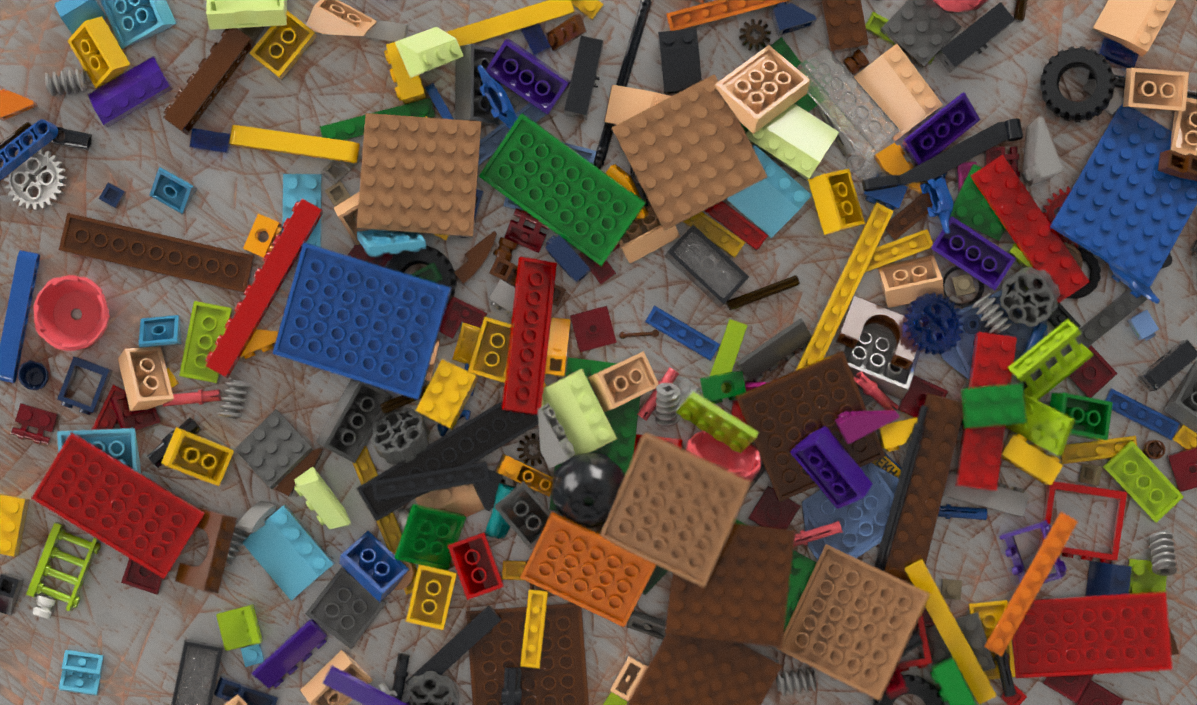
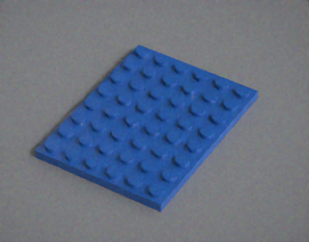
[1050,104,1197,287]
[272,242,451,399]

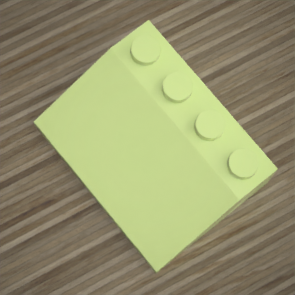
[746,104,839,180]
[541,369,617,462]

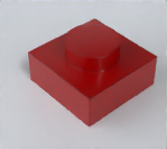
[999,684,1027,705]

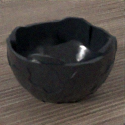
[551,453,625,527]

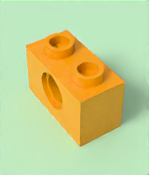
[243,214,282,258]

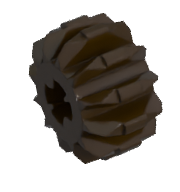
[739,19,771,52]
[517,433,544,466]

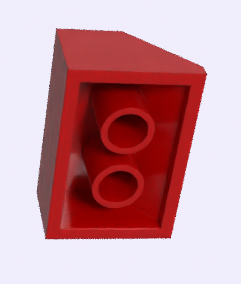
[448,532,504,600]

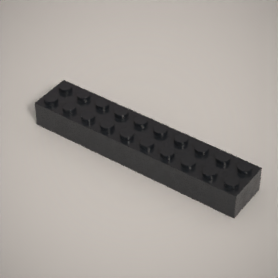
[356,401,539,521]

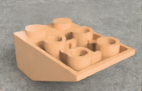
[610,656,648,701]

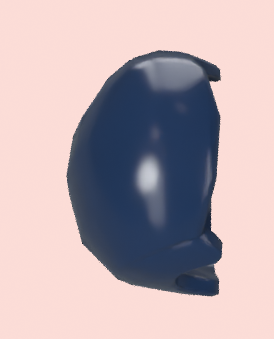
[18,360,49,391]

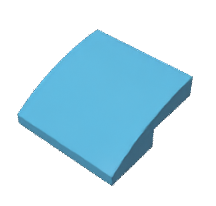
[59,650,104,696]

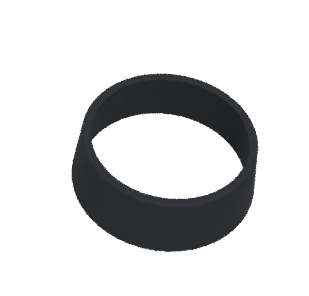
[943,266,985,307]

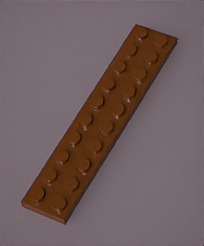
[59,213,255,293]
[884,393,963,586]

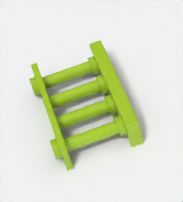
[1008,319,1094,400]
[26,522,101,611]

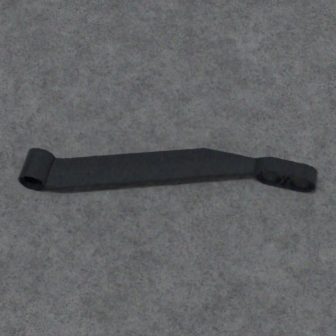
[862,118,1024,192]

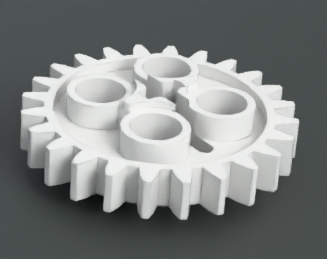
[4,149,67,210]

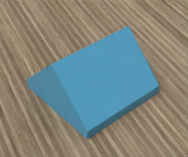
[55,0,107,35]
[149,167,197,214]
[139,315,182,348]

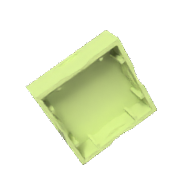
[206,0,287,30]

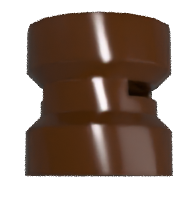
[843,49,870,75]
[493,237,518,262]
[1143,440,1166,459]

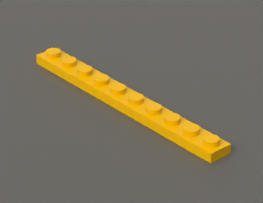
[795,203,894,371]

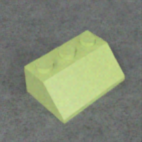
[395,27,463,78]
[294,467,351,529]

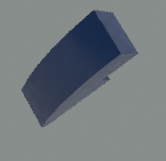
[214,676,278,705]

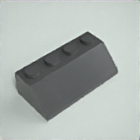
[455,44,499,125]
[736,318,812,382]
[316,379,392,463]

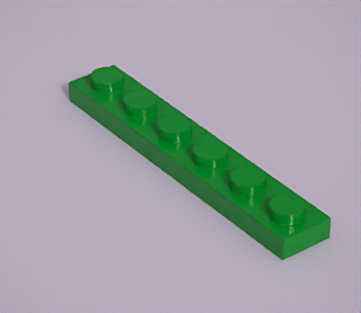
[320,98,436,141]

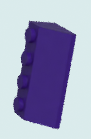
[485,38,571,115]
[88,56,173,128]
[902,92,980,165]
[930,216,1016,291]
[790,426,873,509]
[251,619,328,689]

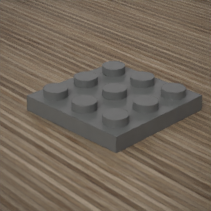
[880,0,962,69]
[235,409,314,489]
[305,568,386,649]
[925,612,996,677]

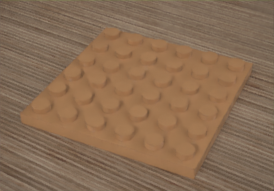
[612,74,768,231]
[357,113,481,237]
[600,432,752,587]
[777,544,930,700]

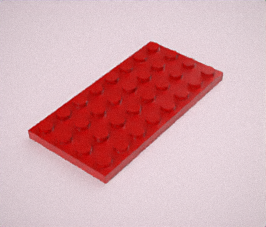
[31,432,205,579]
[1009,591,1173,678]

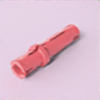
[637,367,679,421]
[854,372,899,410]
[162,389,221,407]
[793,521,843,547]

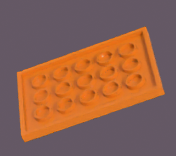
[520,512,657,627]

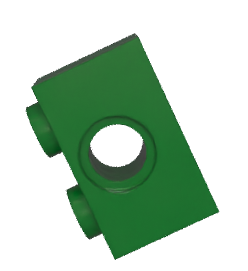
[700,371,746,404]

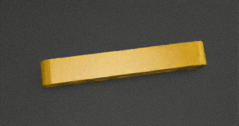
[229,125,360,163]

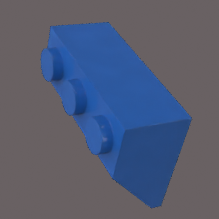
[339,531,409,602]

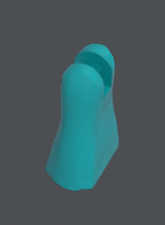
[485,483,516,539]

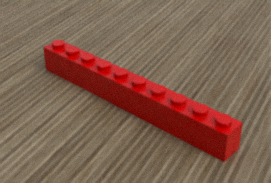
[205,199,324,378]

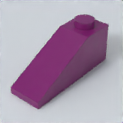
[835,410,900,444]

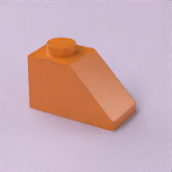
[0,89,38,121]

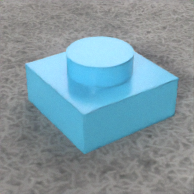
[241,643,264,667]

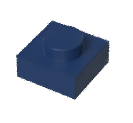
[99,182,126,209]

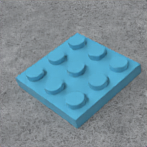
[357,230,426,256]

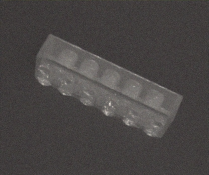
[797,44,900,160]

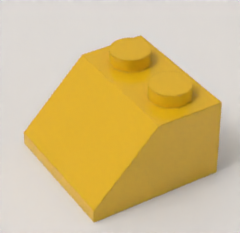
[877,417,918,452]

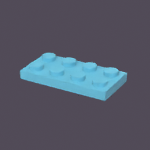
[282,174,322,247]

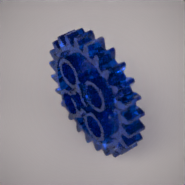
[903,292,964,355]

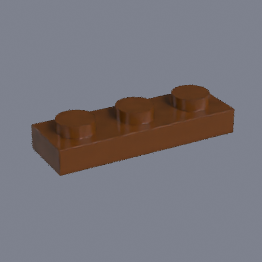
[546,14,587,51]
[885,193,933,241]

